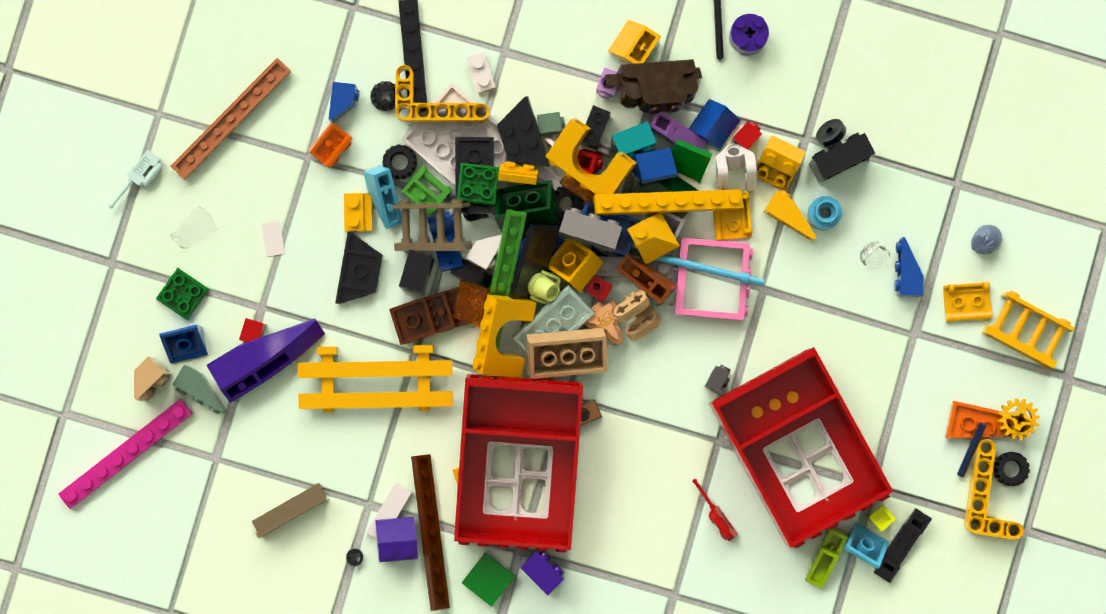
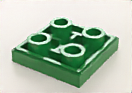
[672,139,712,182]
[457,163,499,206]
[156,267,210,321]
[461,552,515,607]

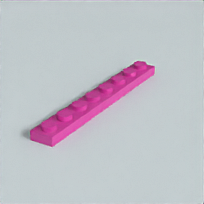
[58,399,193,509]

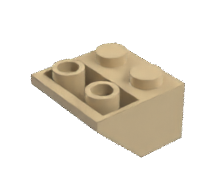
[134,356,171,401]

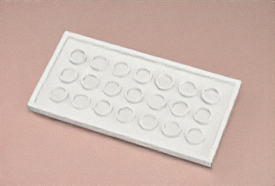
[401,82,566,231]

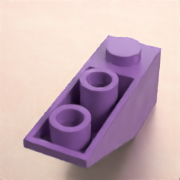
[650,112,707,149]

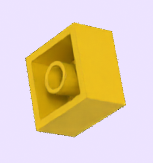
[548,238,603,293]

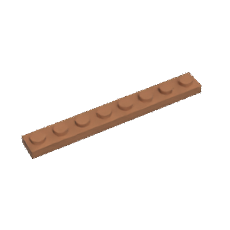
[170,58,291,180]

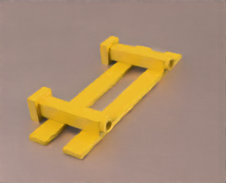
[298,345,453,412]

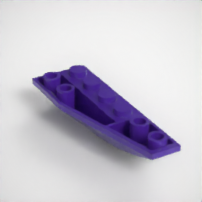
[207,319,325,403]

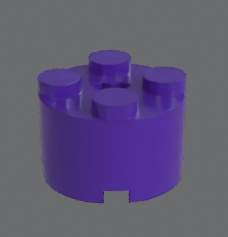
[729,14,769,56]

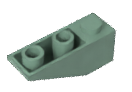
[172,364,227,414]

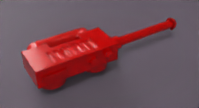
[692,479,738,542]

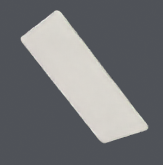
[261,220,285,257]

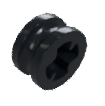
[346,549,363,566]

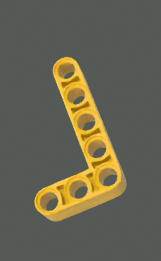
[395,65,490,123]
[964,439,1024,539]

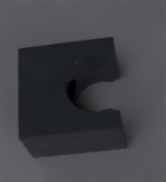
[399,249,435,296]

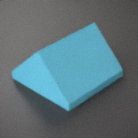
[842,522,889,569]

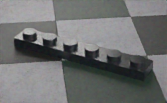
[398,0,427,113]

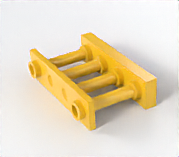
[981,290,1075,369]

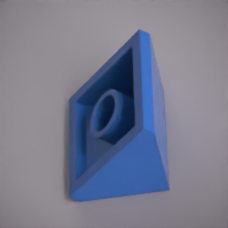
[688,99,740,151]
[631,148,678,184]
[159,325,208,364]

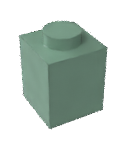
[537,112,565,136]

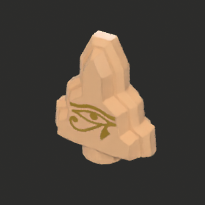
[584,300,623,346]

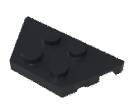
[497,96,551,167]
[335,231,383,304]

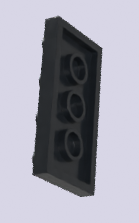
[455,137,494,214]

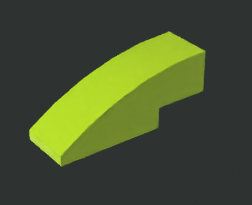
[805,527,848,589]

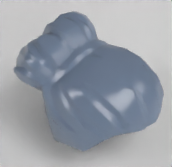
[971,224,1003,255]

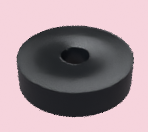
[816,119,846,147]

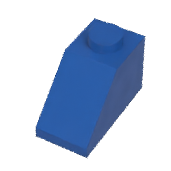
[328,82,360,123]

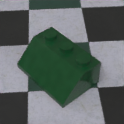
[633,176,699,219]
[494,180,558,233]

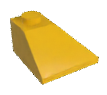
[627,213,680,265]

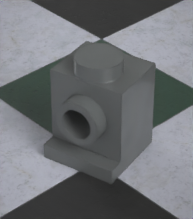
[704,364,731,396]

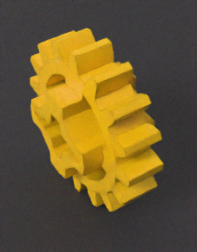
[996,398,1040,440]

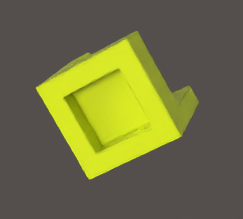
[866,504,896,532]

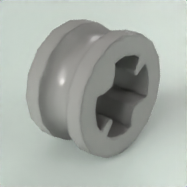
[596,142,615,158]

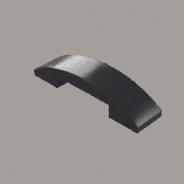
[873,508,932,583]

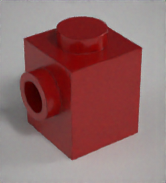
[577,149,604,174]
[583,275,613,303]

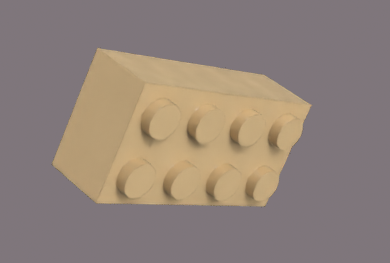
[526,328,607,379]

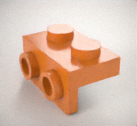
[308,122,353,168]

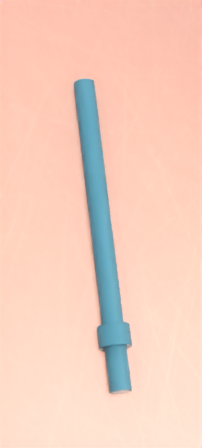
[655,255,764,287]

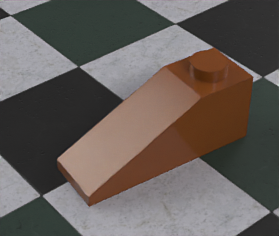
[616,253,677,304]

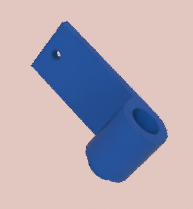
[427,211,464,273]

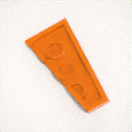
[945,401,1028,438]

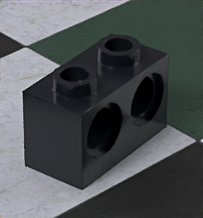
[580,105,611,151]

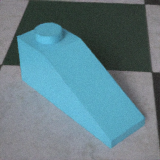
[363,165,402,229]

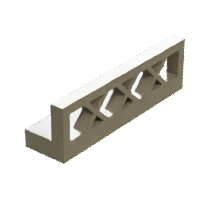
[251,483,329,539]

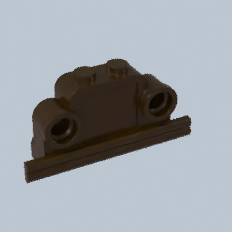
[605,59,702,114]

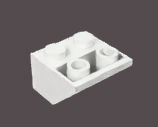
[466,235,501,273]

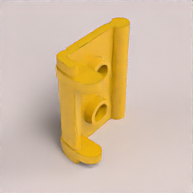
[713,191,753,241]
[943,282,993,322]

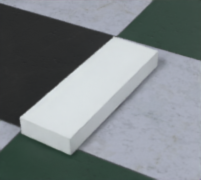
[366,482,412,539]

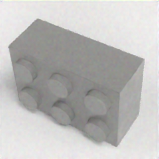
[559,208,622,253]

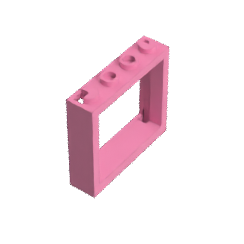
[674,238,753,321]

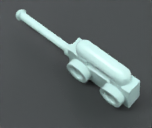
[109,150,163,209]

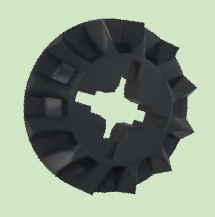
[370,81,401,111]

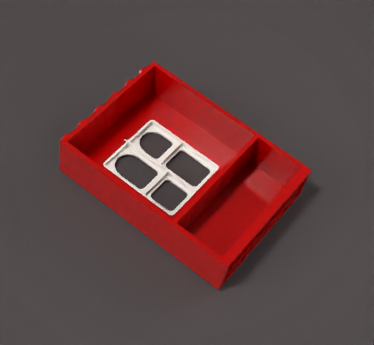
[708,347,894,549]
[454,374,583,553]

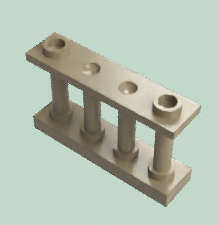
[392,199,472,251]

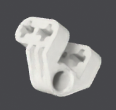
[716,144,757,191]

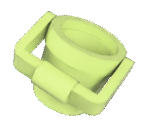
[528,270,561,305]

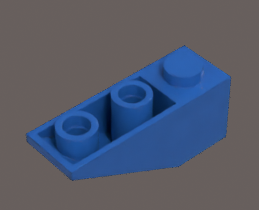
[894,237,924,297]

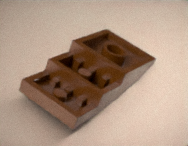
[389,285,477,345]

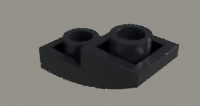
[450,257,493,294]

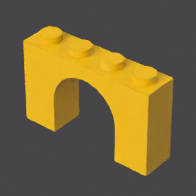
[545,117,637,195]
[473,295,537,377]

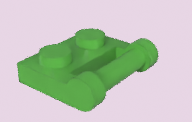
[401,166,453,216]

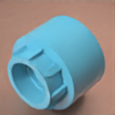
[807,196,842,231]

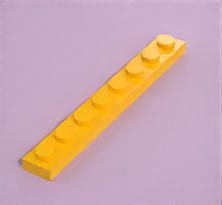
[593,189,744,215]

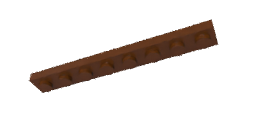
[411,454,450,611]

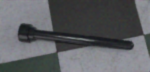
[714,0,724,60]

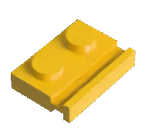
[498,162,539,185]
[344,193,373,232]

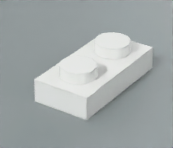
[466,51,496,94]

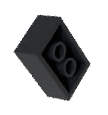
[809,132,875,184]

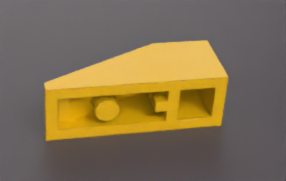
[763,190,816,242]

